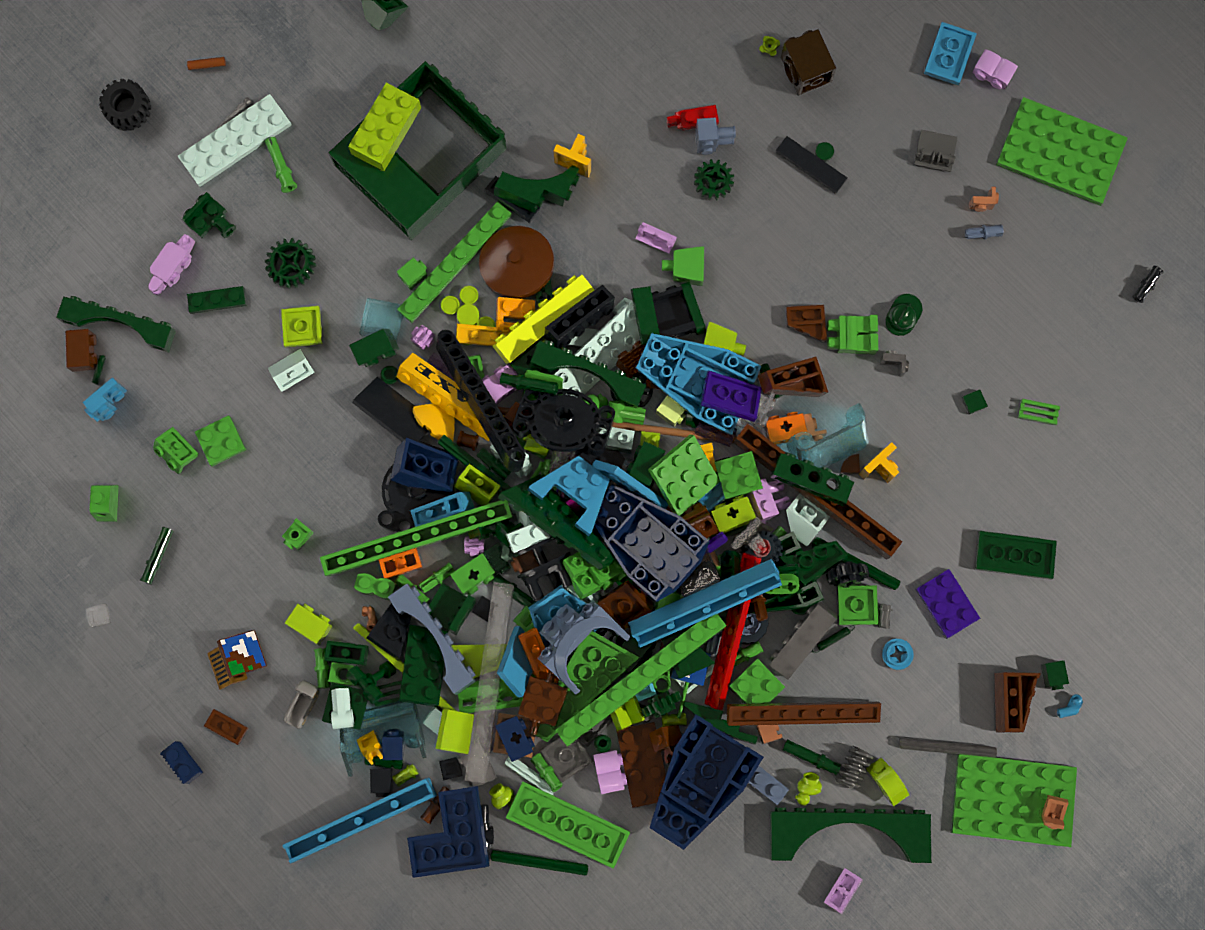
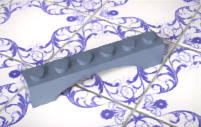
[388,584,476,695]

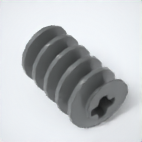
[835,746,874,790]

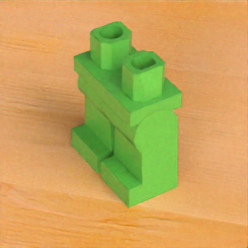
[827,315,878,355]

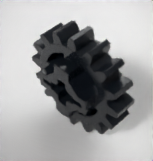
[826,561,870,588]

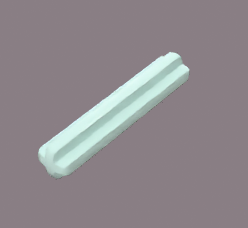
[504,756,554,795]

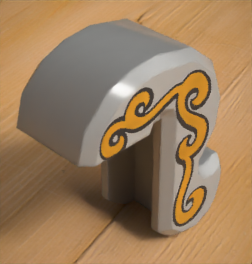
[284,680,320,729]

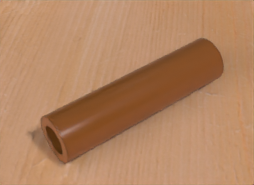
[187,57,226,70]

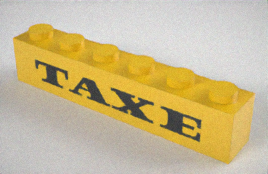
[396,353,504,441]

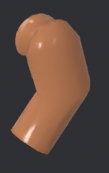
[361,606,378,632]

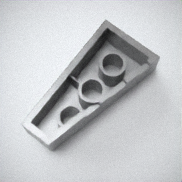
[769,601,838,680]

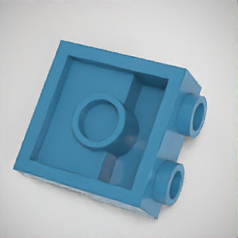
[82,377,127,422]

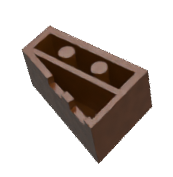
[758,357,829,397]
[994,672,1041,733]

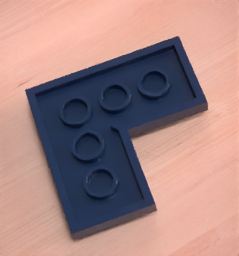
[407,786,489,878]

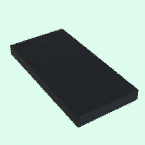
[352,376,429,442]

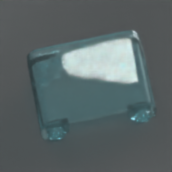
[786,403,869,468]

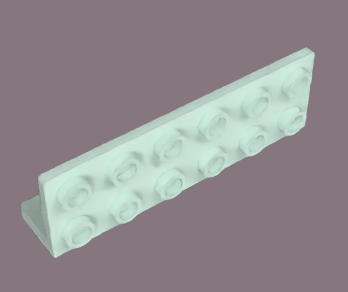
[544,298,640,397]

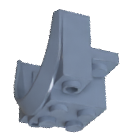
[538,600,630,695]

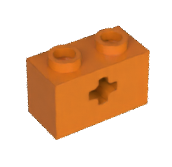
[764,412,808,445]
[379,548,423,579]

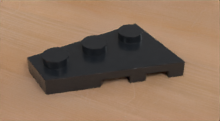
[366,603,412,660]

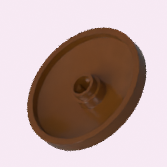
[479,226,554,299]

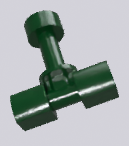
[346,661,396,704]

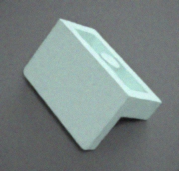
[268,349,315,392]

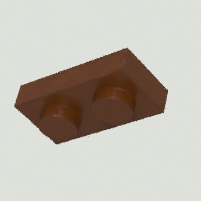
[204,709,249,745]

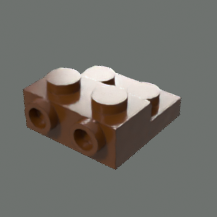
[597,580,654,630]

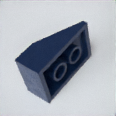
[390,438,458,492]

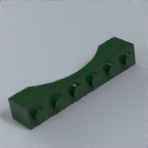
[56,296,176,353]
[530,340,646,408]

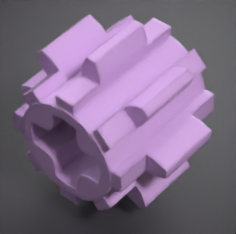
[410,325,435,350]
[464,536,485,557]

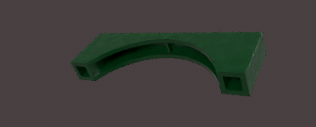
[770,807,932,863]

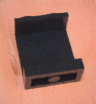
[652,285,696,338]

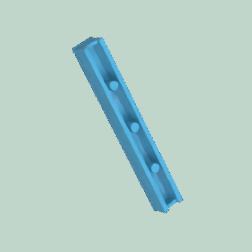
[628,559,782,648]
[282,778,437,864]

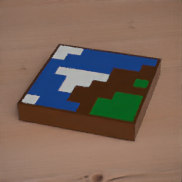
[217,630,267,678]

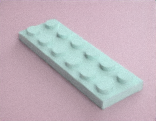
[178,94,292,187]

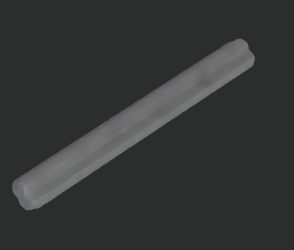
[899,738,997,758]

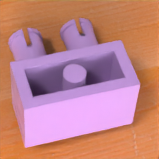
[743,478,791,525]

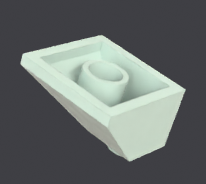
[786,493,830,546]

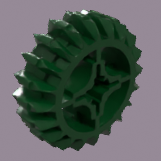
[265,238,316,289]

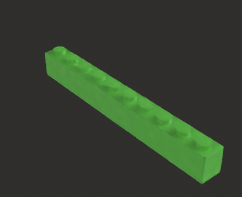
[320,500,514,576]
[555,614,726,747]

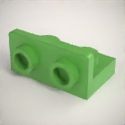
[153,427,199,474]

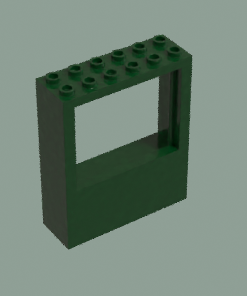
[328,61,507,240]

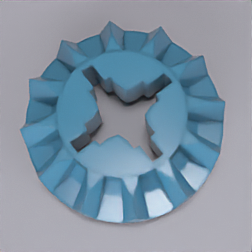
[882,639,914,670]

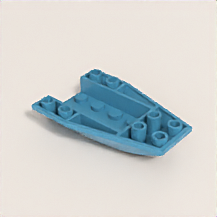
[636,333,761,435]

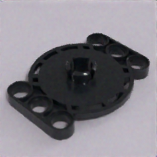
[512,389,615,456]
[378,441,459,533]

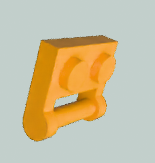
[496,297,535,331]

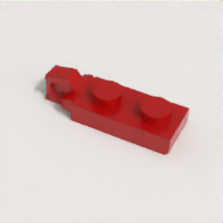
[666,105,719,131]

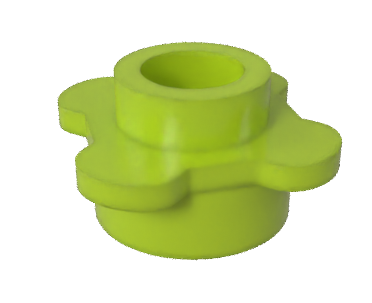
[759,36,780,56]

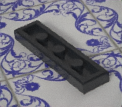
[776,136,848,194]

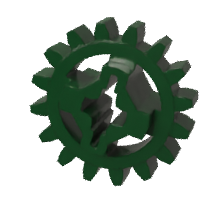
[694,159,734,201]
[640,691,683,719]

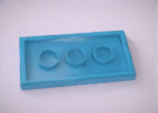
[592,460,668,509]

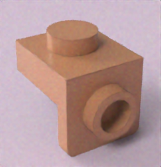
[969,186,999,212]
[1041,795,1069,829]

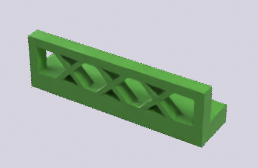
[458,674,535,713]

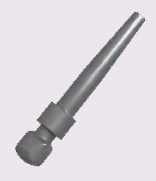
[217,97,252,129]

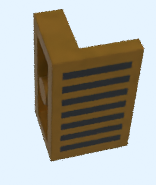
[207,647,248,690]

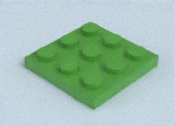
[648,434,720,516]

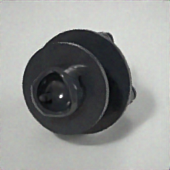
[513,536,572,602]

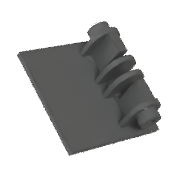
[914,130,957,172]

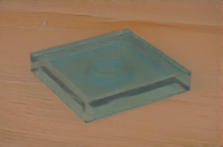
[359,298,403,342]

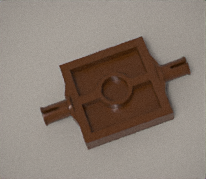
[518,670,568,735]

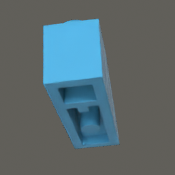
[410,491,475,527]

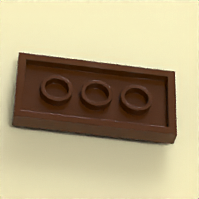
[616,722,666,808]

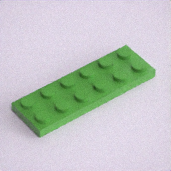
[506,781,630,869]

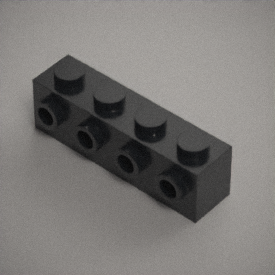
[544,285,615,349]

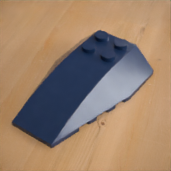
[649,714,764,850]

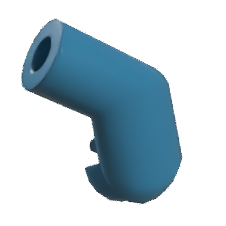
[1057,694,1083,718]

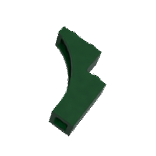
[494,165,580,213]

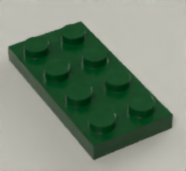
[975,531,1057,580]
[399,625,448,707]

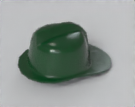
[885,294,923,336]

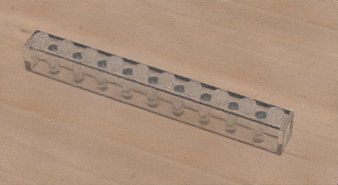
[465,582,514,783]

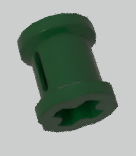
[211,213,236,238]

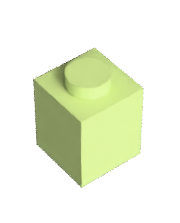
[656,395,686,427]

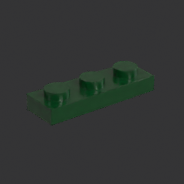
[187,286,247,314]

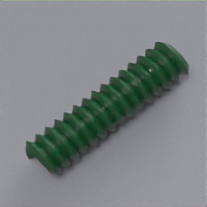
[91,355,106,385]

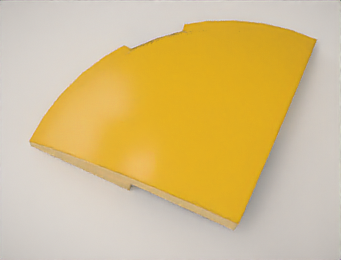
[413,404,455,441]

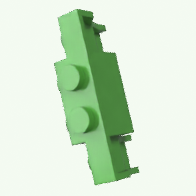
[562,552,628,600]

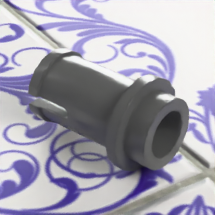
[877,604,893,629]

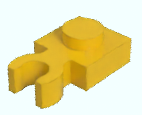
[356,730,383,765]

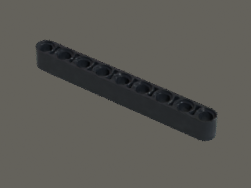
[436,330,526,473]

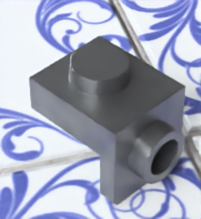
[880,351,909,377]

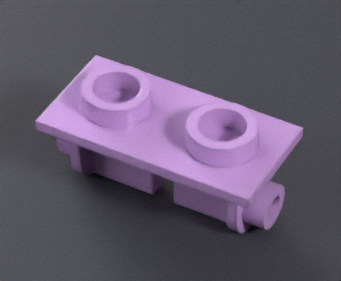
[635,222,677,254]

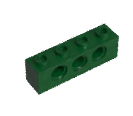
[770,452,854,506]

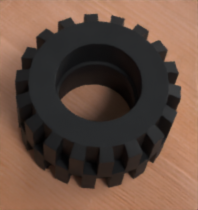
[99,79,151,131]

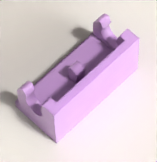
[824,868,863,914]

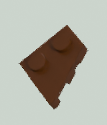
[786,305,827,342]

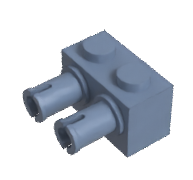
[695,118,736,155]

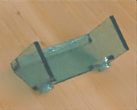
[340,701,427,777]

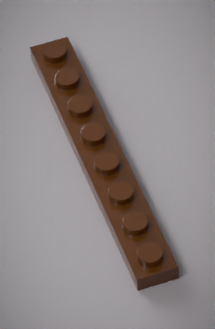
[727,701,881,726]

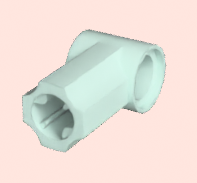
[331,688,354,729]

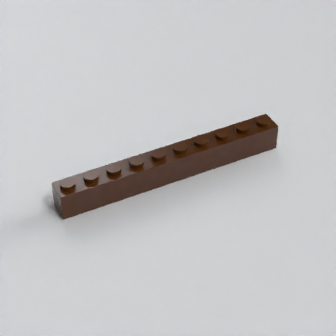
[733,423,903,560]

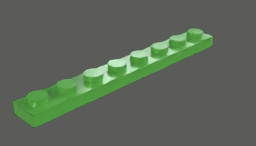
[397,201,512,323]

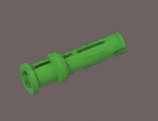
[265,137,297,193]

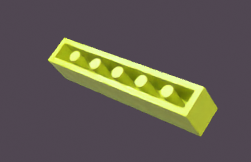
[492,275,594,364]

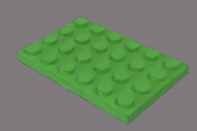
[996,97,1128,206]
[951,754,1077,847]

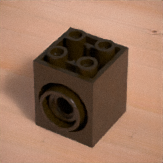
[781,29,837,96]

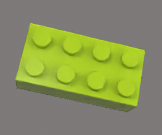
[348,83,421,171]

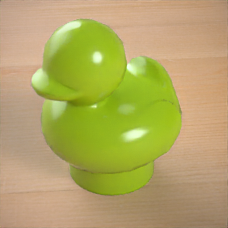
[795,772,822,805]
[489,783,516,810]

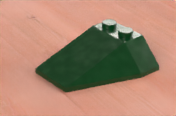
[747,531,824,615]

